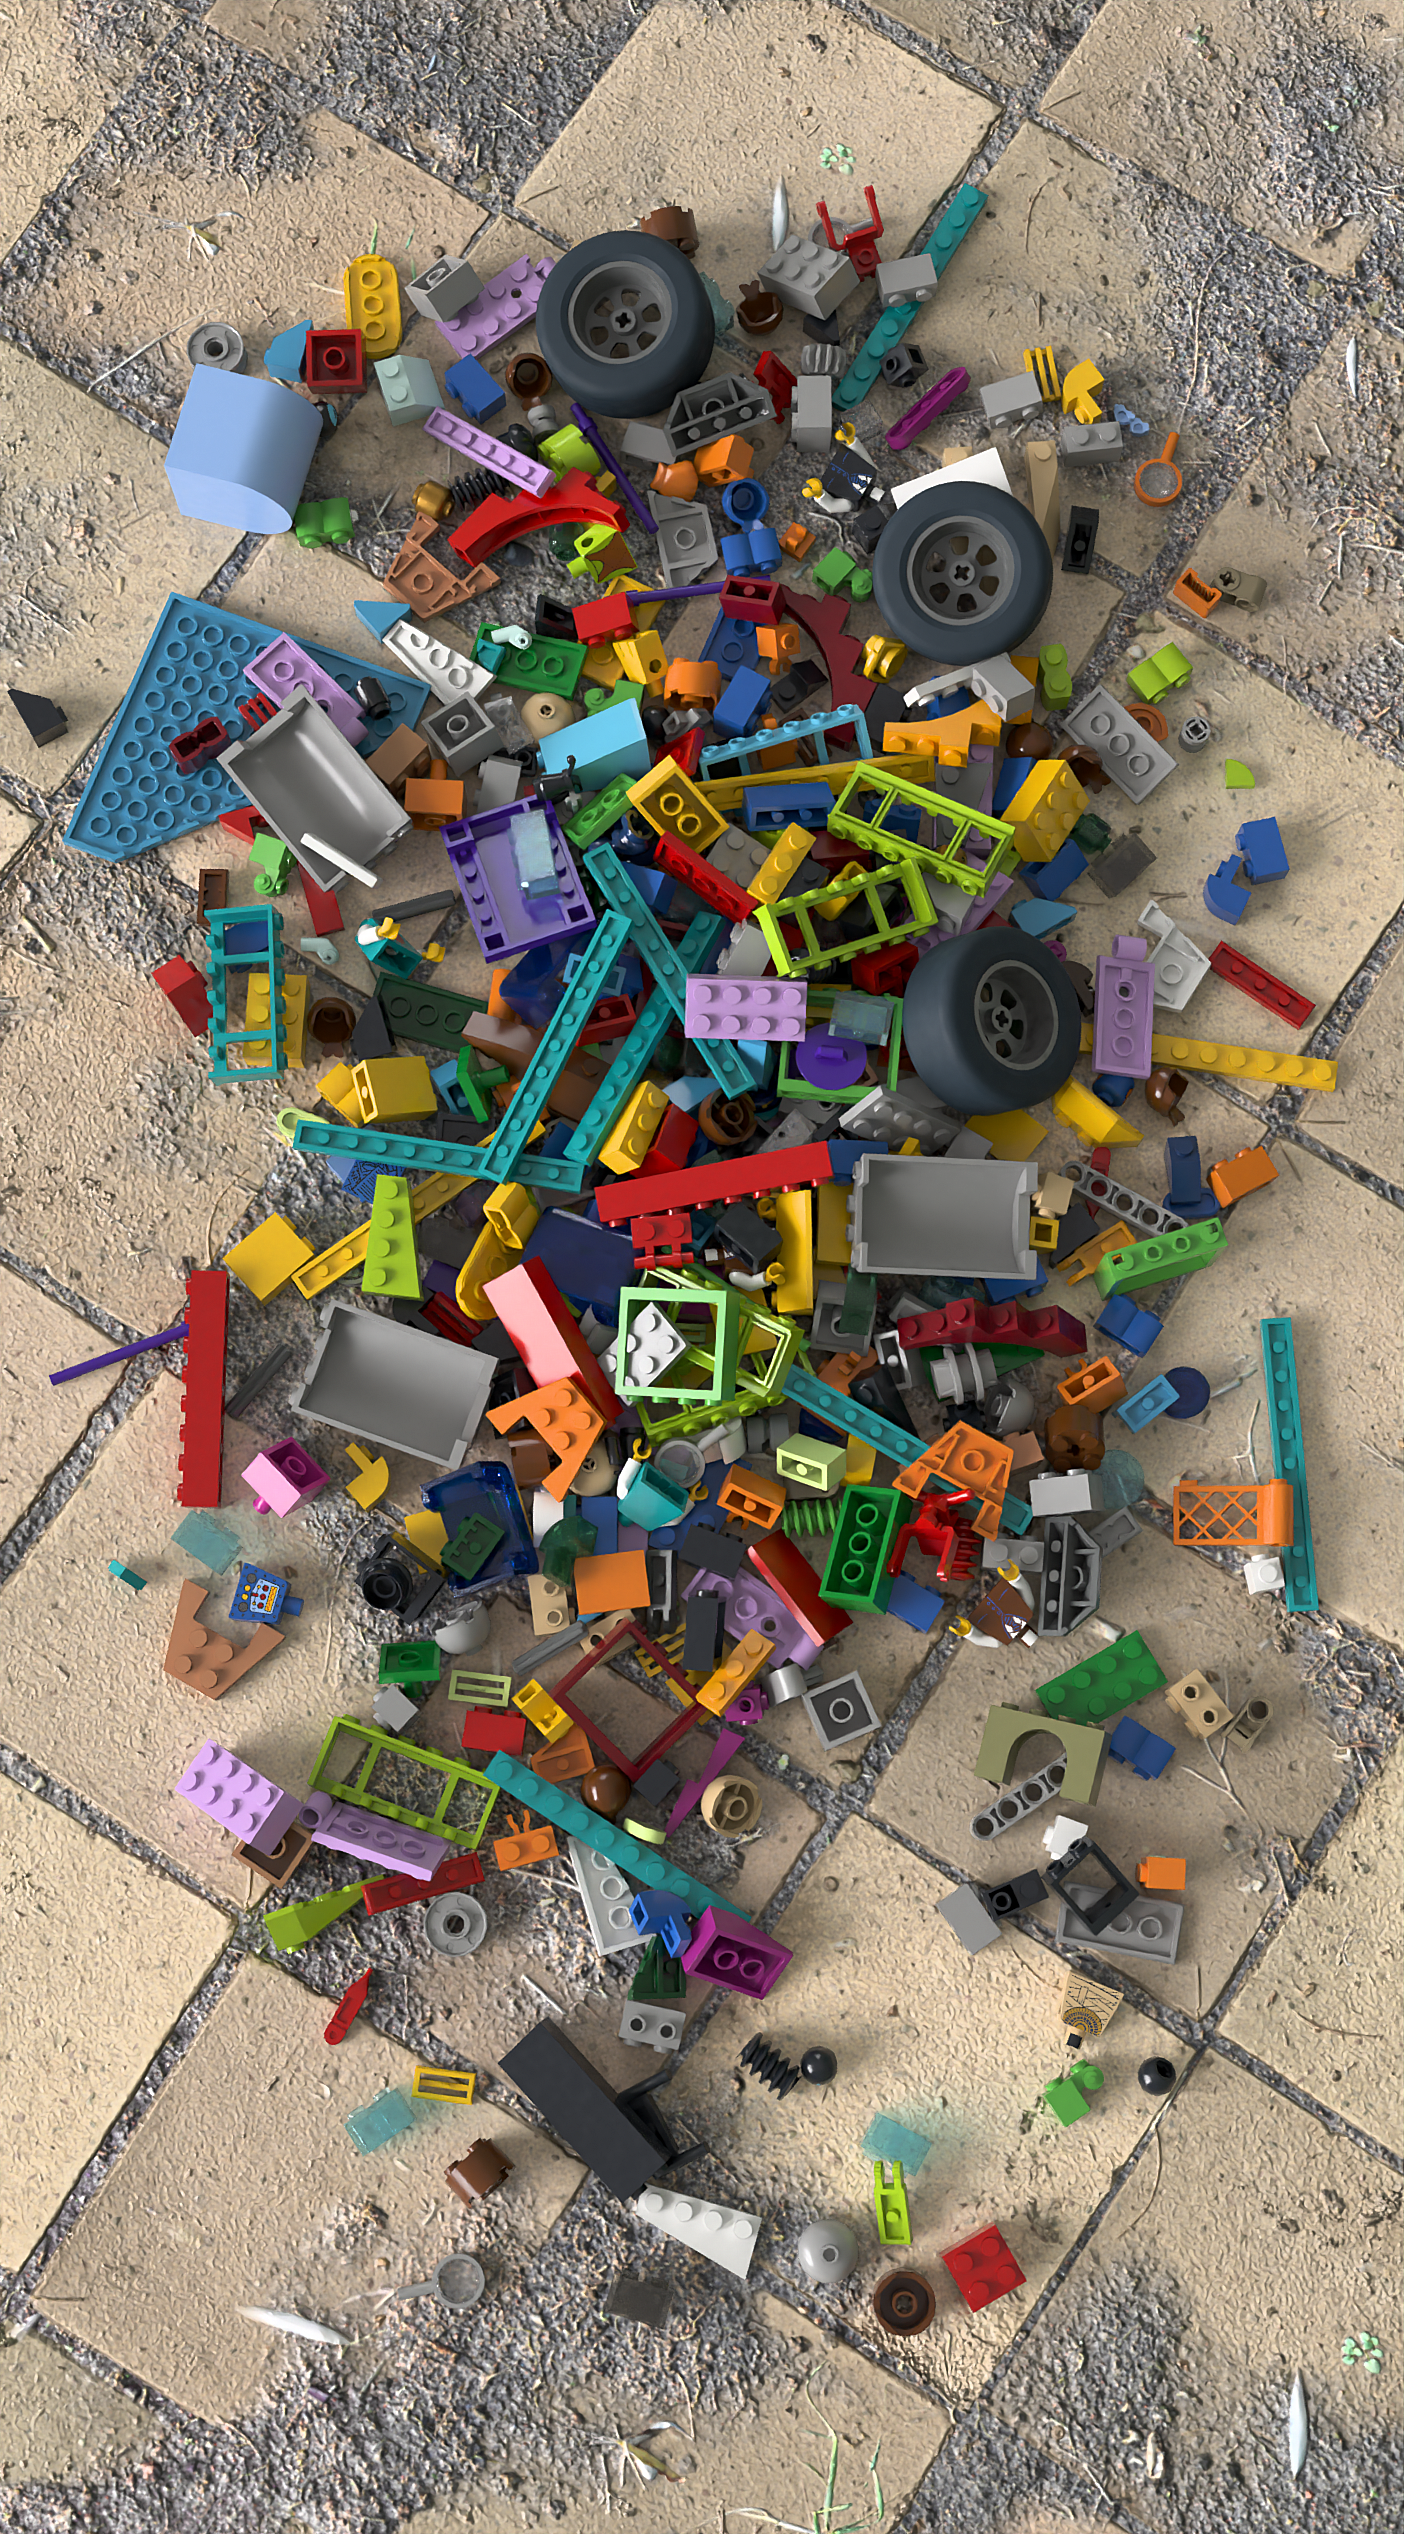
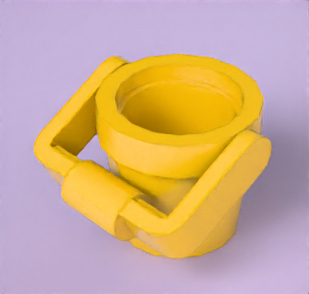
[861,634,908,683]

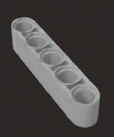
[1058,1160,1189,1238]
[969,1752,1067,1841]

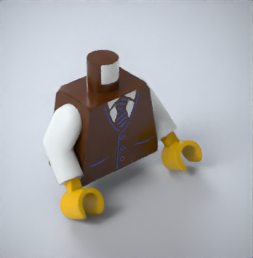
[703,1198,786,1291]
[949,1559,1039,1648]

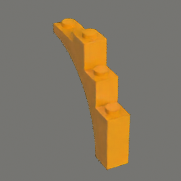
[883,655,1039,768]

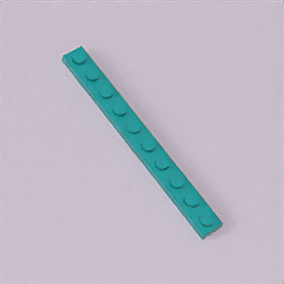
[831,183,989,418]
[583,842,756,1101]
[477,909,635,1186]
[563,910,726,1166]
[292,1119,586,1194]
[1260,1317,1319,1613]
[781,1364,1033,1535]
[483,1750,752,1923]

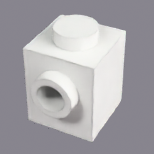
[1243,1553,1285,1595]
[1042,1815,1088,1860]

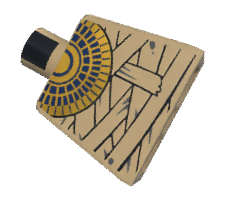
[1057,1971,1124,2050]

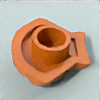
[650,460,699,502]
[1124,703,1168,742]

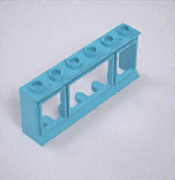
[697,704,873,817]

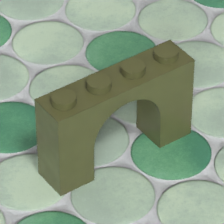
[974,1702,1113,1807]

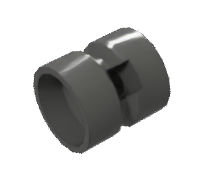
[746,1413,789,1454]

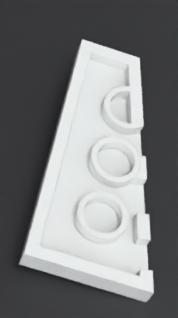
[382,619,497,705]
[565,1836,657,1956]
[635,2183,762,2280]

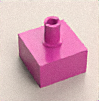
[241,1436,331,1518]

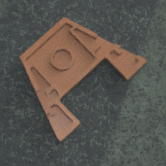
[383,511,501,623]
[163,1578,286,1701]

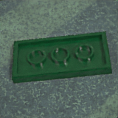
[372,971,489,1054]

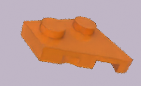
[530,1720,595,1784]

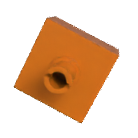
[404,759,468,831]

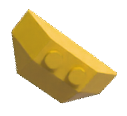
[1051,1074,1144,1149]

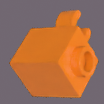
[756,622,801,676]
[753,713,799,770]

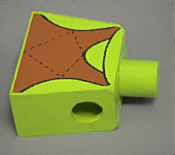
[566,524,638,584]

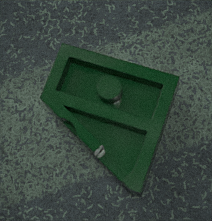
[627,1936,686,2000]

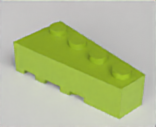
[361,1174,424,1302]

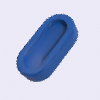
[1162,1188,1221,1220]

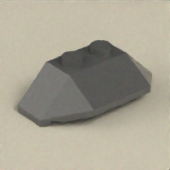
[663,372,777,457]
[1038,1516,1103,1637]

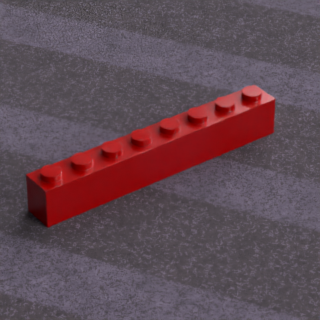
[594,1141,835,1228]
[177,1270,230,1509]

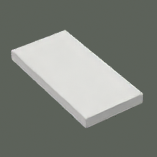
[891,447,1013,509]

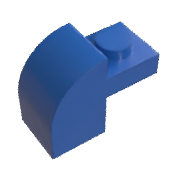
[1203,854,1251,926]
[629,1890,692,1958]

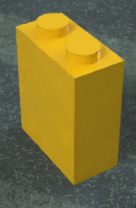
[351,1056,438,1124]
[222,1212,316,1306]

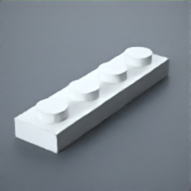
[903,652,1011,707]

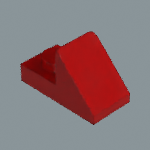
[218,805,270,846]

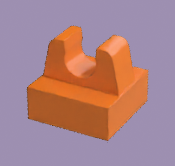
[778,522,816,562]

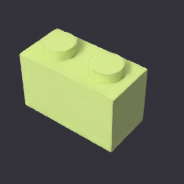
[777,1433,846,1491]

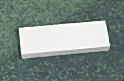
[300,833,383,889]

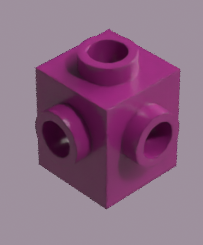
[725,1680,769,1725]

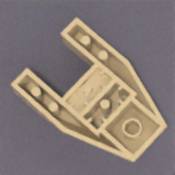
[942,440,1060,596]

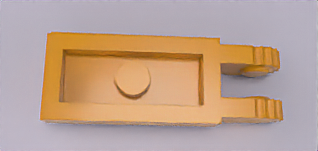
[1056,1220,1138,1287]

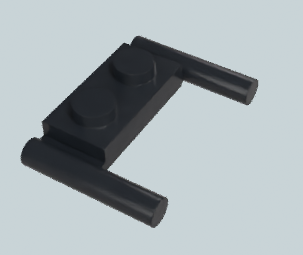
[618,2068,710,2179]

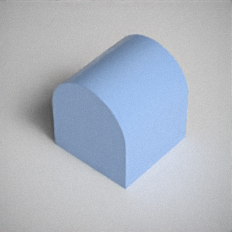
[164,363,323,534]

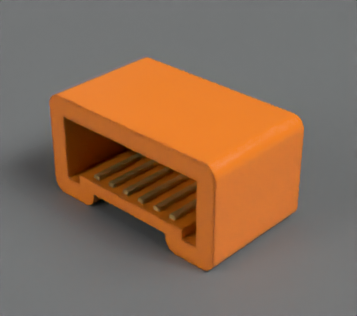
[1173,568,1222,619]

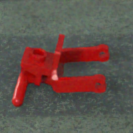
[816,185,884,283]
[886,1488,975,1582]

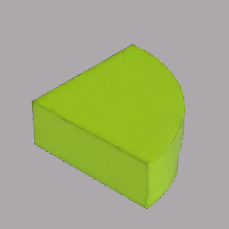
[1225,759,1255,789]

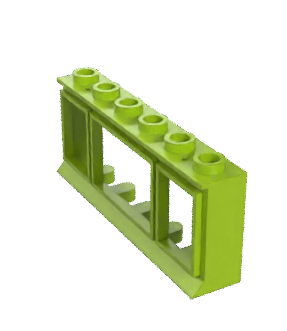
[827,761,1015,898]
[753,856,939,980]
[638,1265,805,1397]
[635,1314,816,1448]
[307,1714,502,1851]

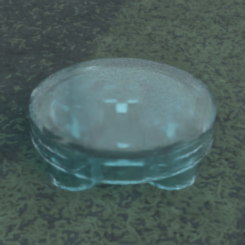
[1092,1449,1144,1510]

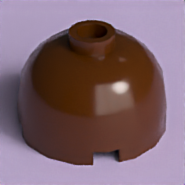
[698,1087,757,1146]

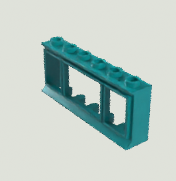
[204,904,288,1086]

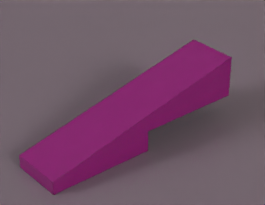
[664,1728,745,1838]

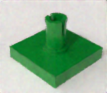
[456,1045,510,1123]
[378,1640,442,1698]

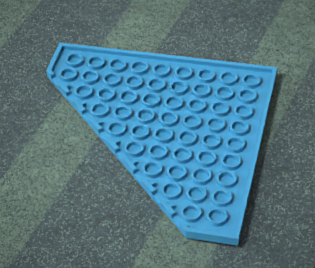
[62,591,431,864]

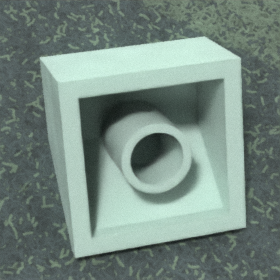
[374,355,445,427]

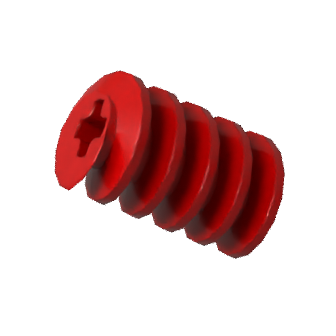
[939,1517,982,1581]

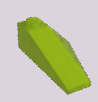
[263,1874,387,1954]

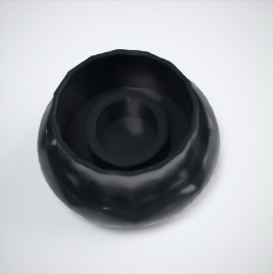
[496,423,539,462]
[360,1558,413,1610]

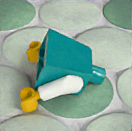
[355,918,446,979]
[617,1438,708,1531]

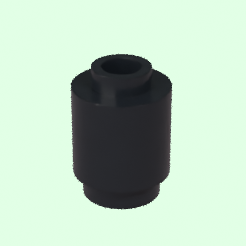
[354,676,392,721]

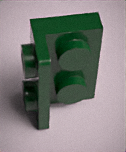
[439,1511,505,1582]

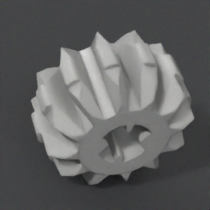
[800,343,847,380]

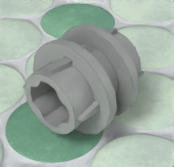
[930,1342,997,1405]

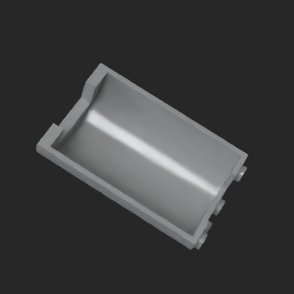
[216,684,413,893]
[845,1153,1038,1280]
[289,1299,499,1471]

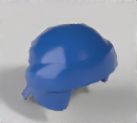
[721,478,770,533]

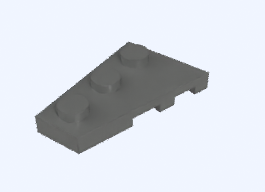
[935,763,993,849]

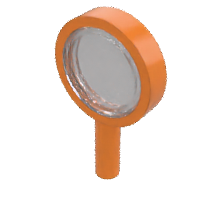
[1134,432,1182,507]

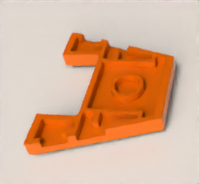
[485,1377,608,1503]
[892,1420,1014,1542]

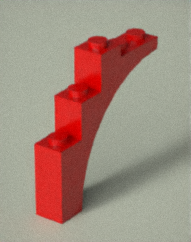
[447,467,630,568]

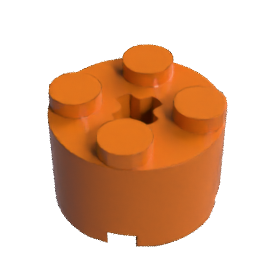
[663,658,722,714]

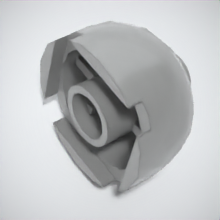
[983,1377,1037,1437]
[429,1601,491,1656]
[798,2219,859,2283]

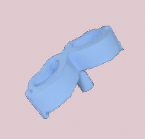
[1113,404,1150,437]

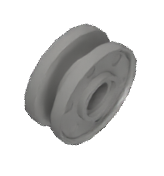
[186,322,248,375]
[423,1891,488,1957]

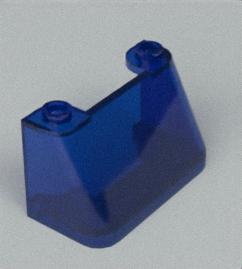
[499,917,602,1030]
[518,1206,646,1329]
[420,1461,539,1599]

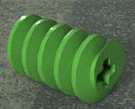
[781,1498,841,1539]

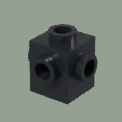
[879,342,929,388]
[942,1400,987,1434]

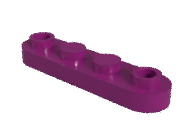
[885,367,971,450]

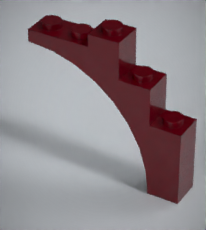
[781,584,877,753]
[897,1297,1088,1358]

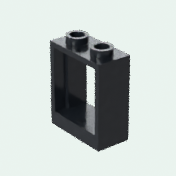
[354,1531,452,1626]
[682,1589,727,1672]
[1041,1835,1140,1936]

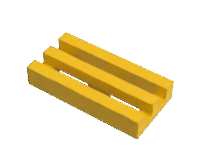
[1023,346,1061,403]
[634,1622,686,1679]
[411,2065,477,2105]

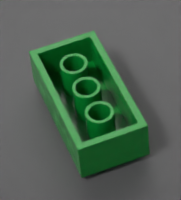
[818,1484,914,1615]

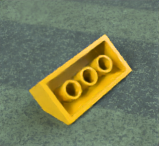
[770,1190,813,1316]

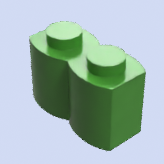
[294,497,355,549]

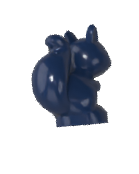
[588,809,660,867]

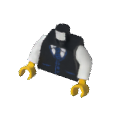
[802,422,886,513]

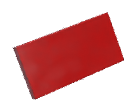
[653,830,759,924]
[745,1528,854,1647]

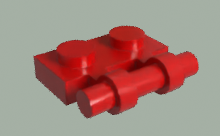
[751,351,797,424]
[631,1213,695,1271]

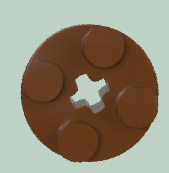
[640,206,700,260]
[1044,1405,1105,1473]
[507,1427,557,1491]
[444,2138,516,2210]
[871,2267,936,2336]

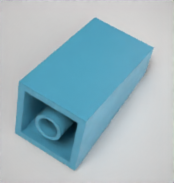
[536,698,651,794]

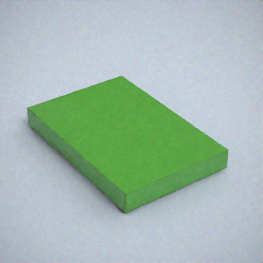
[561,773,637,850]

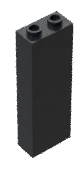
[498,2016,672,2204]

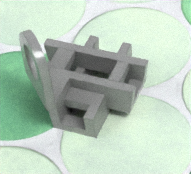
[662,708,713,747]

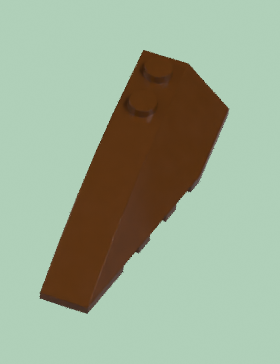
[461,1011,612,1124]

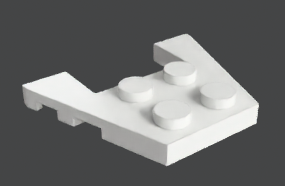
[1094,900,1211,1013]

